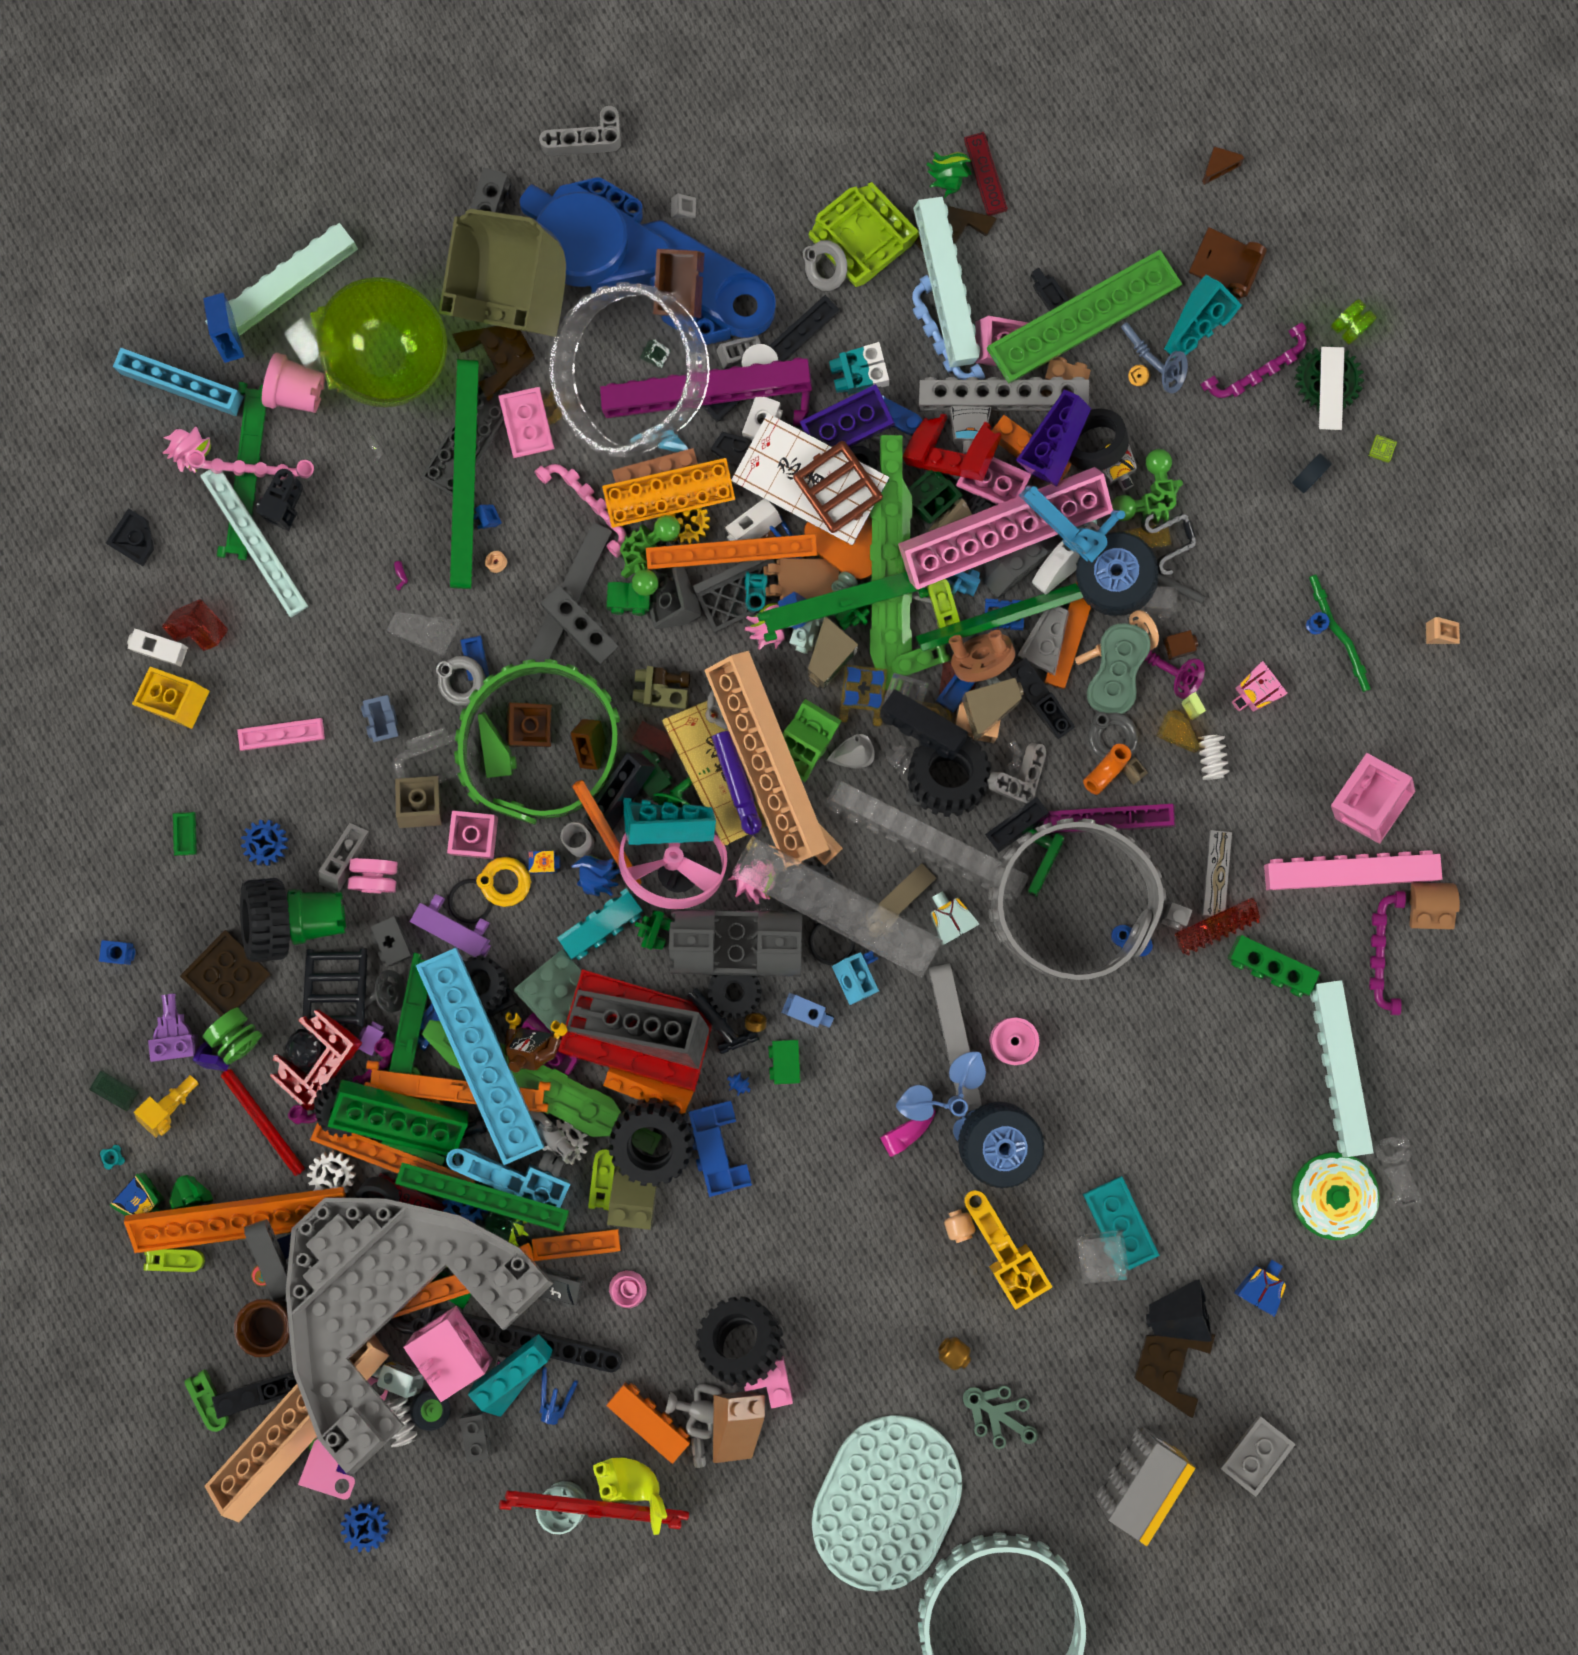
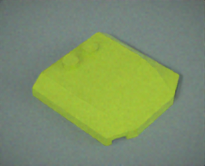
[809,182,919,287]

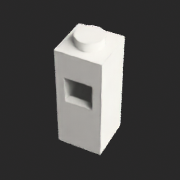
[725,498,782,541]
[127,628,188,667]

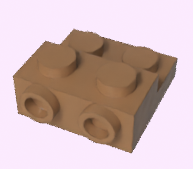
[1041,357,1091,397]

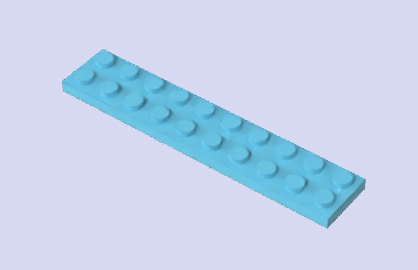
[416,947,545,1165]

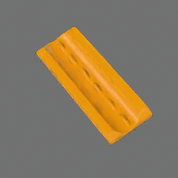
[602,458,735,528]

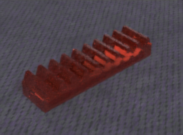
[1175,898,1260,956]

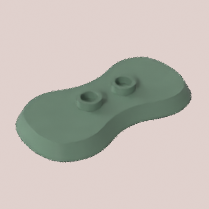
[1087,623,1151,714]

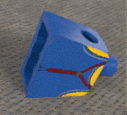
[1234,1260,1286,1317]

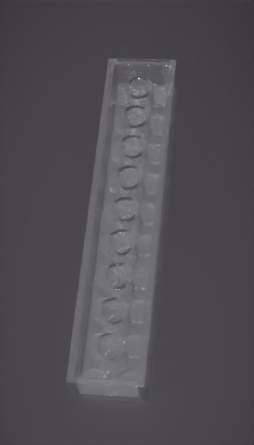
[732,835,943,978]

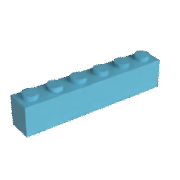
[113,348,244,416]

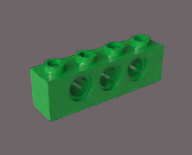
[1227,935,1320,998]

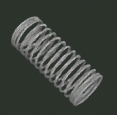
[560,822,595,857]

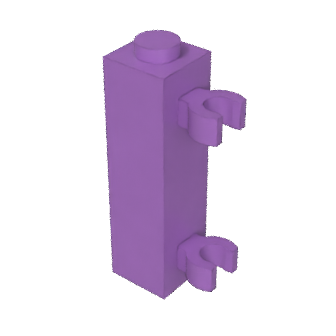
[410,894,491,958]

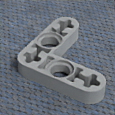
[987,743,1046,803]

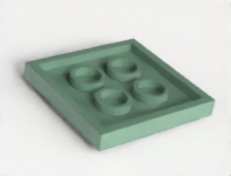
[514,950,581,1034]

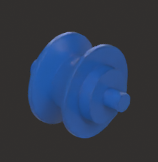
[727,1072,751,1096]

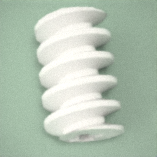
[1198,735,1229,780]
[385,1397,417,1447]

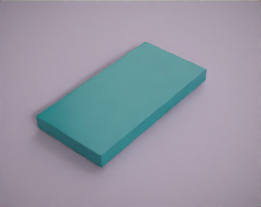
[1083,1176,1160,1274]

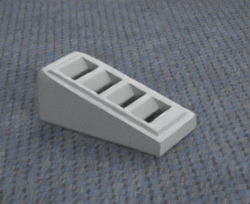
[717,335,761,368]

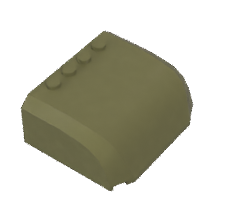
[439,209,566,337]

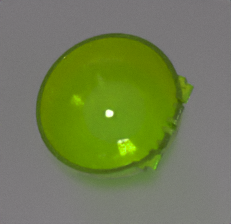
[310,277,447,408]

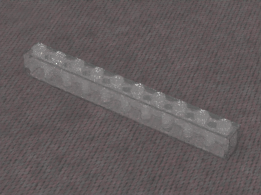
[826,780,1029,901]

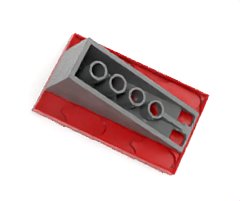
[558,969,712,1092]

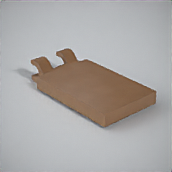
[763,559,839,600]

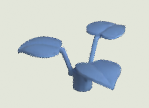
[896,1051,986,1141]

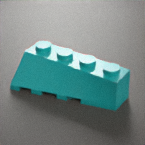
[623,798,716,845]
[557,888,644,961]
[468,1334,553,1417]

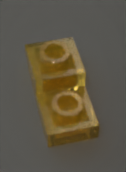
[1123,525,1171,548]

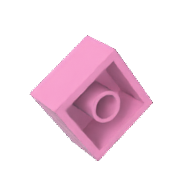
[447,811,498,859]

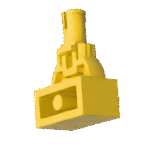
[134,1075,199,1138]

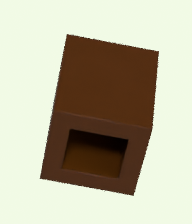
[1163,630,1198,660]

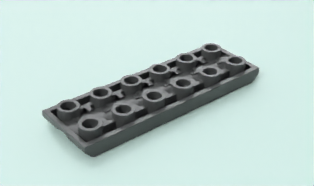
[420,372,518,497]

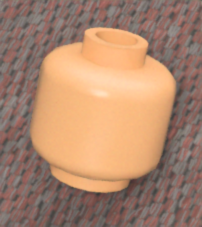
[944,1209,976,1243]

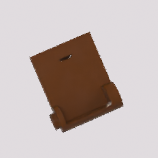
[1188,227,1267,299]

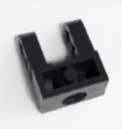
[256,469,303,531]

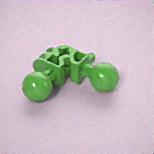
[1111,449,1183,524]
[620,515,680,596]

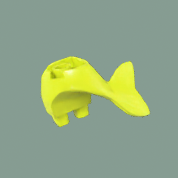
[593,1458,667,1535]

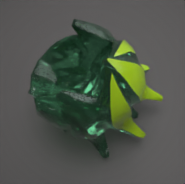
[483,1212,529,1247]

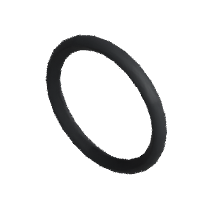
[448,879,493,924]

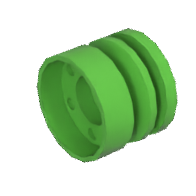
[203,1007,262,1065]

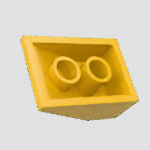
[132,667,210,729]

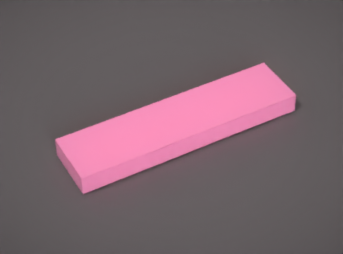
[237,718,325,751]

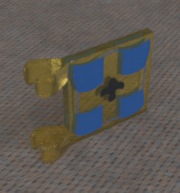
[839,665,887,726]

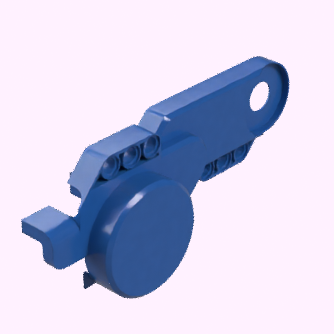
[520,177,776,345]

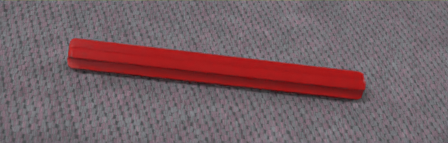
[221,1069,305,1176]

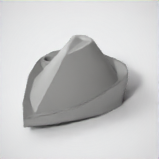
[826,734,874,769]

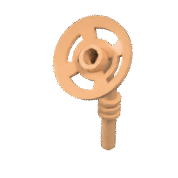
[1075,610,1159,665]

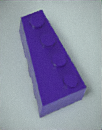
[1016,389,1091,487]

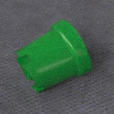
[287,889,346,945]

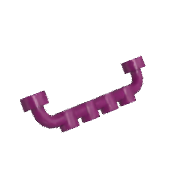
[1200,322,1307,398]
[1369,891,1406,1016]
[288,1038,394,1124]

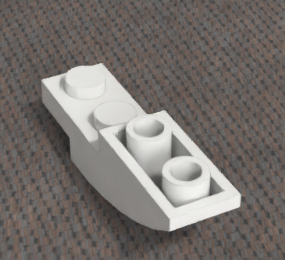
[1032,522,1107,595]

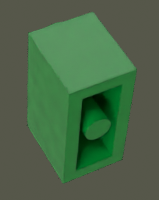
[768,1040,800,1085]

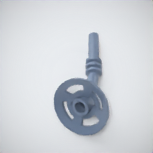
[1121,322,1188,393]

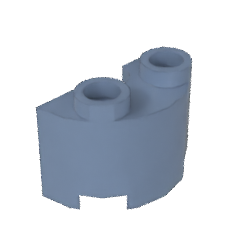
[361,695,399,742]

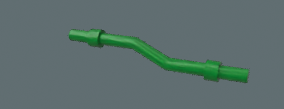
[1309,574,1371,692]

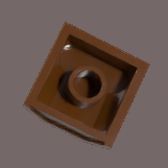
[506,703,552,747]

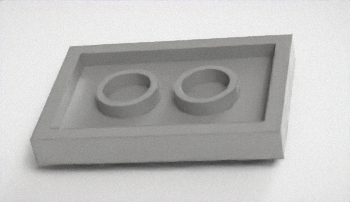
[1219,1415,1296,1497]

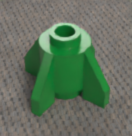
[169,1175,213,1209]

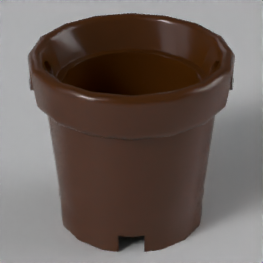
[234,1299,290,1357]

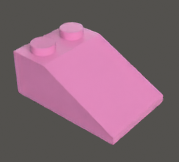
[975,316,1028,366]

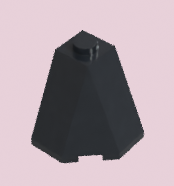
[1146,1279,1212,1342]

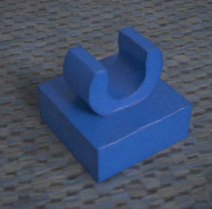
[474,505,502,529]

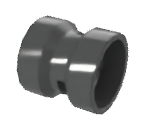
[538,1149,566,1178]

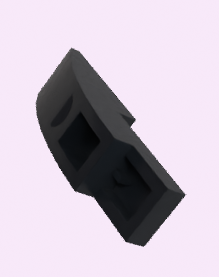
[1007,657,1075,739]
[211,1371,297,1419]

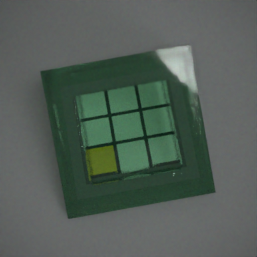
[640,339,671,369]

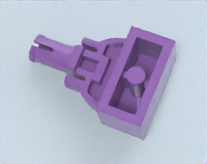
[148,994,199,1062]

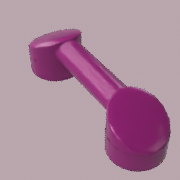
[793,391,810,427]

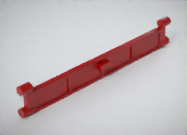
[499,1490,689,1529]

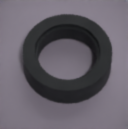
[1069,409,1129,471]

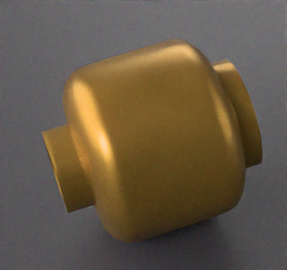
[938,1337,971,1370]

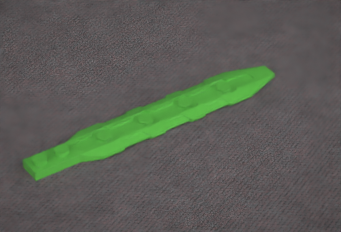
[870,435,912,690]
[422,1020,662,1156]

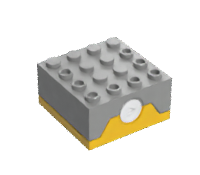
[1096,1426,1196,1546]

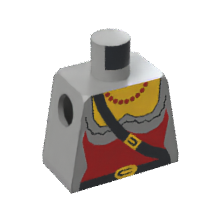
[1095,444,1137,491]

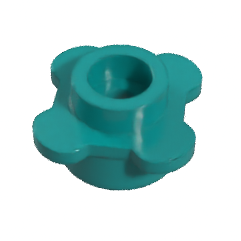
[100,1145,125,1170]

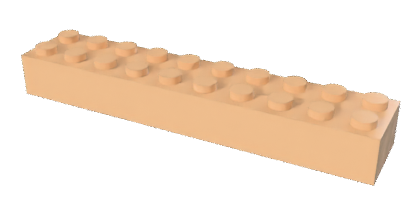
[704,651,829,868]
[205,1335,389,1522]

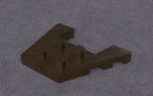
[914,206,997,273]
[452,326,535,401]
[1134,1333,1215,1418]

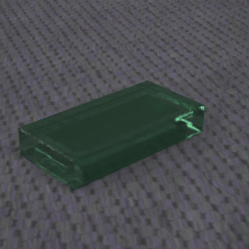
[89,1071,139,1111]

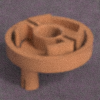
[948,630,1015,682]

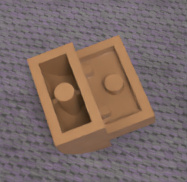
[1409,882,1460,929]

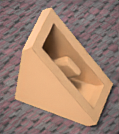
[1426,617,1460,644]

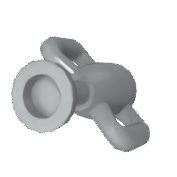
[665,1384,722,1439]

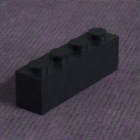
[880,689,968,760]
[583,752,656,833]

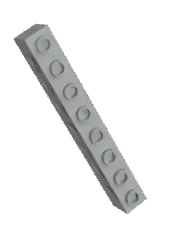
[919,377,1089,411]

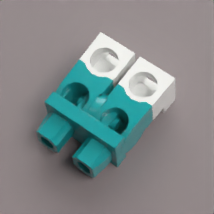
[829,342,889,395]

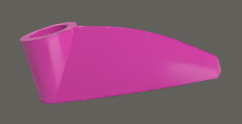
[880,1108,936,1157]

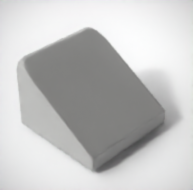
[671,193,696,218]

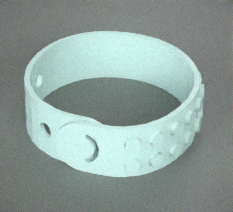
[918,1532,1086,1655]

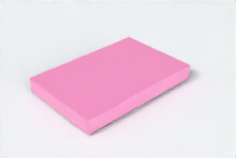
[498,387,554,458]

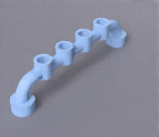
[912,275,985,380]

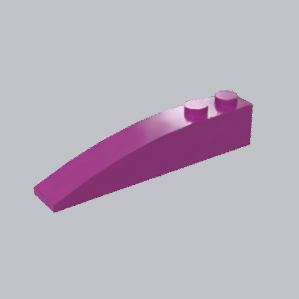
[1044,804,1176,833]

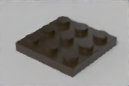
[180,930,272,1017]

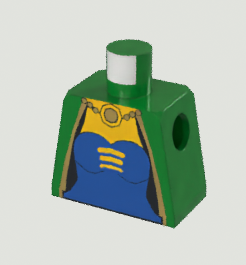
[109,1172,165,1216]

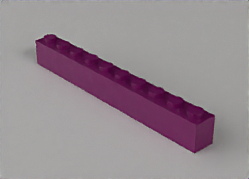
[600,358,812,418]

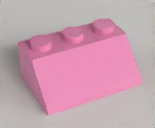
[956,457,1031,505]

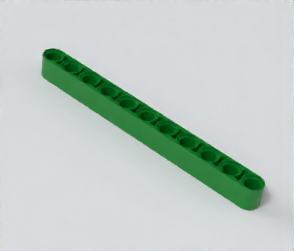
[450,359,479,589]

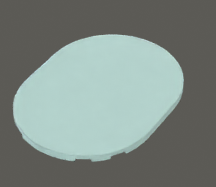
[812,1415,962,1591]

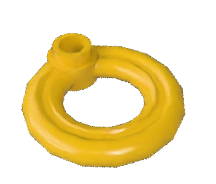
[476,857,531,907]

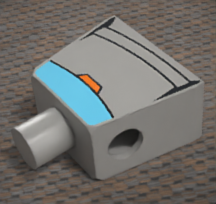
[950,406,991,454]

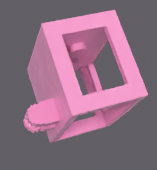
[1331,753,1415,844]
[403,1306,493,1402]

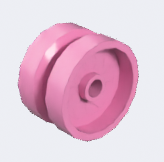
[348,858,398,894]
[989,1017,1040,1065]

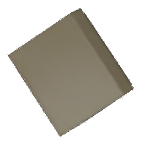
[1122,757,1148,785]

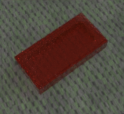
[632,721,676,759]

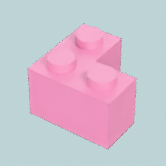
[744,1356,793,1409]

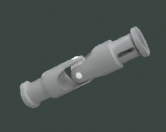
[529,1111,580,1164]

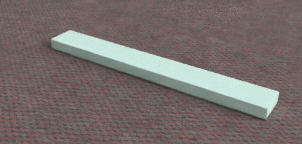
[200,469,309,618]

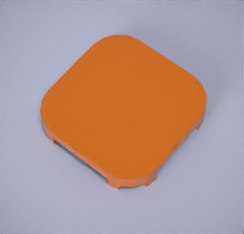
[804,514,872,580]

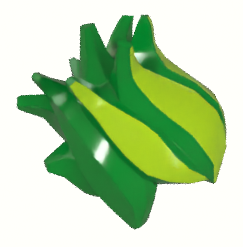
[927,152,972,198]

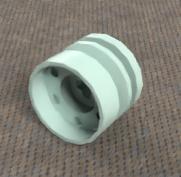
[536,1481,587,1535]

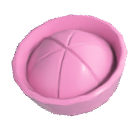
[609,1270,647,1308]

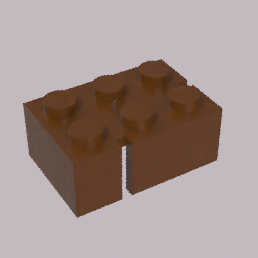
[653,249,705,318]

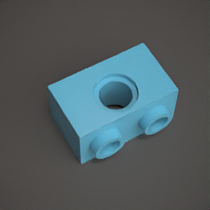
[832,952,879,1005]

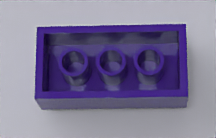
[800,384,895,447]

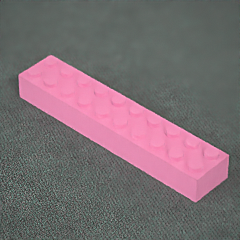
[898,467,1113,589]

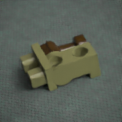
[633,666,690,711]

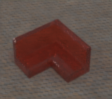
[162,599,228,651]

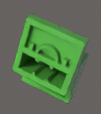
[783,699,841,782]

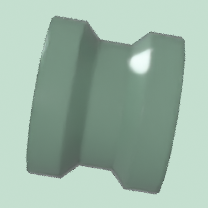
[831,572,858,592]

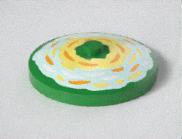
[1291,1152,1380,1240]

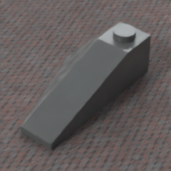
[650,540,701,629]

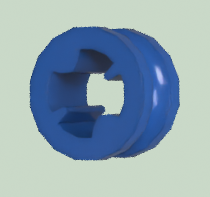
[862,950,878,965]

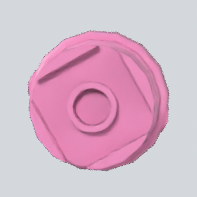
[262,352,325,413]

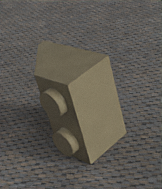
[395,776,442,828]

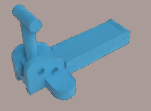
[1018,486,1125,562]

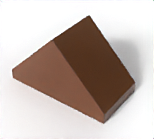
[1202,147,1244,185]

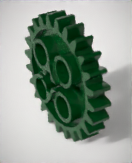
[1294,345,1364,412]

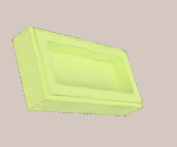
[1181,692,1206,720]

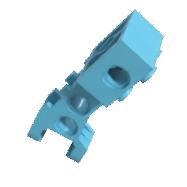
[446,1148,570,1208]

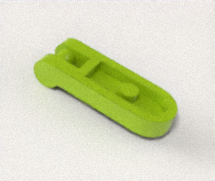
[927,578,960,628]
[588,1149,615,1211]
[143,1248,205,1272]

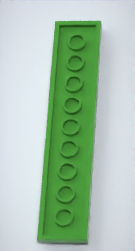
[987,250,1182,384]

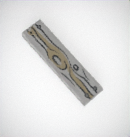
[1202,830,1232,917]

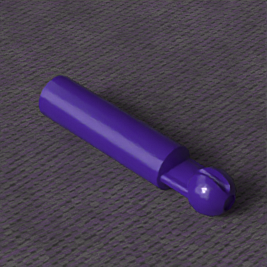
[711,730,762,835]

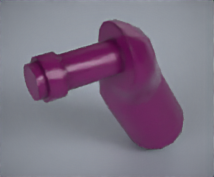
[394,561,408,591]

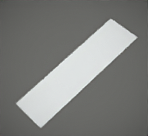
[1319,347,1344,430]

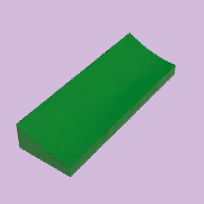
[327,1080,468,1158]

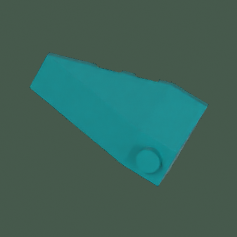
[1164,275,1242,358]

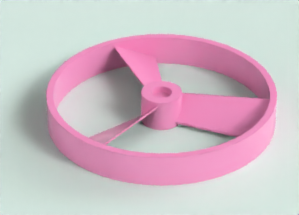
[619,830,727,909]

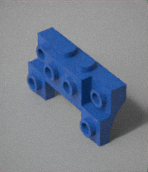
[688,1101,752,1197]

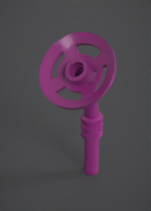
[1144,650,1205,699]

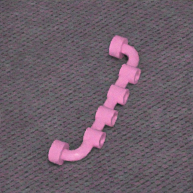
[187,450,314,479]
[534,464,627,558]

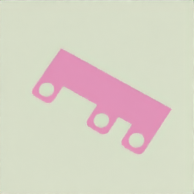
[298,1377,388,1500]

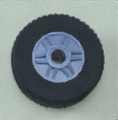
[1076,531,1158,616]
[958,1102,1044,1189]

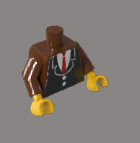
[505,1012,567,1073]

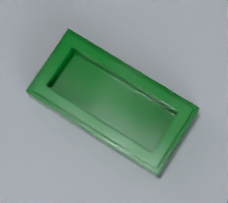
[173,812,197,856]

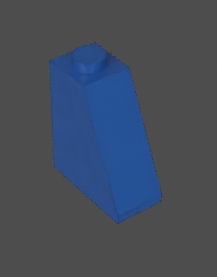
[203,292,245,363]

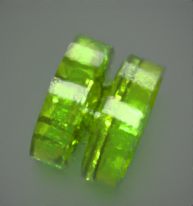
[1330,299,1377,345]

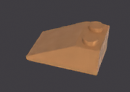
[713,1391,765,1463]

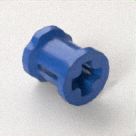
[1306,612,1330,635]

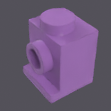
[358,1021,388,1056]

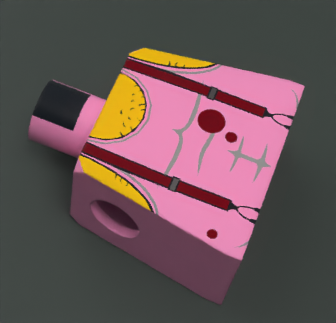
[1232,661,1287,712]

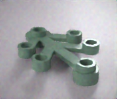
[963,1385,1038,1449]

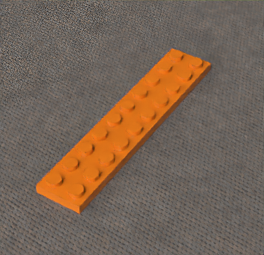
[124,1187,346,1253]

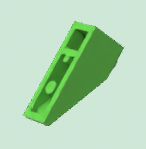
[478,712,517,778]

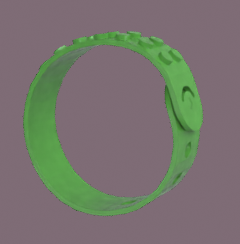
[454,659,620,825]

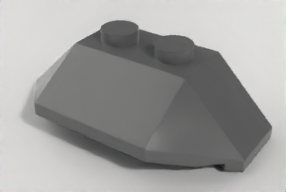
[985,536,1060,598]

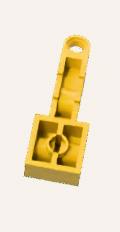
[964,1190,1052,1310]

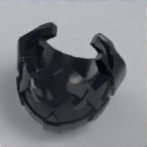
[285,1029,327,1071]

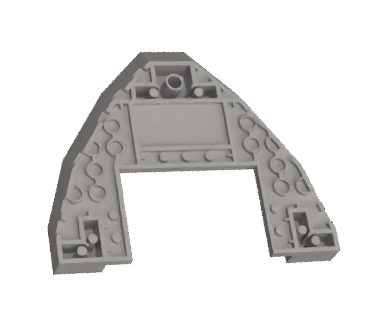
[286,1198,554,1474]

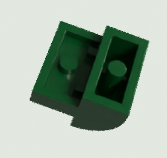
[908,470,963,524]

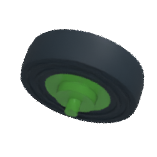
[410,1390,450,1431]

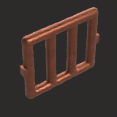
[793,441,883,533]

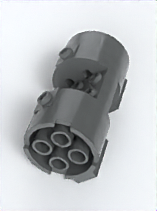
[669,909,802,977]

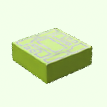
[1368,435,1397,463]

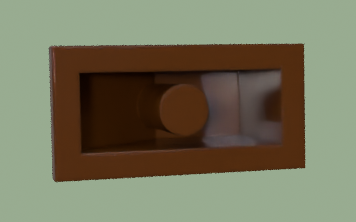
[570,719,605,770]

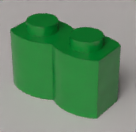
[607,582,650,616]

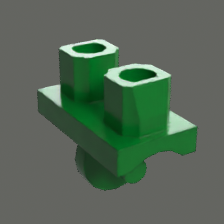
[835,604,872,630]
[634,910,672,950]

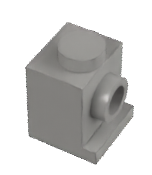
[1161,902,1192,931]

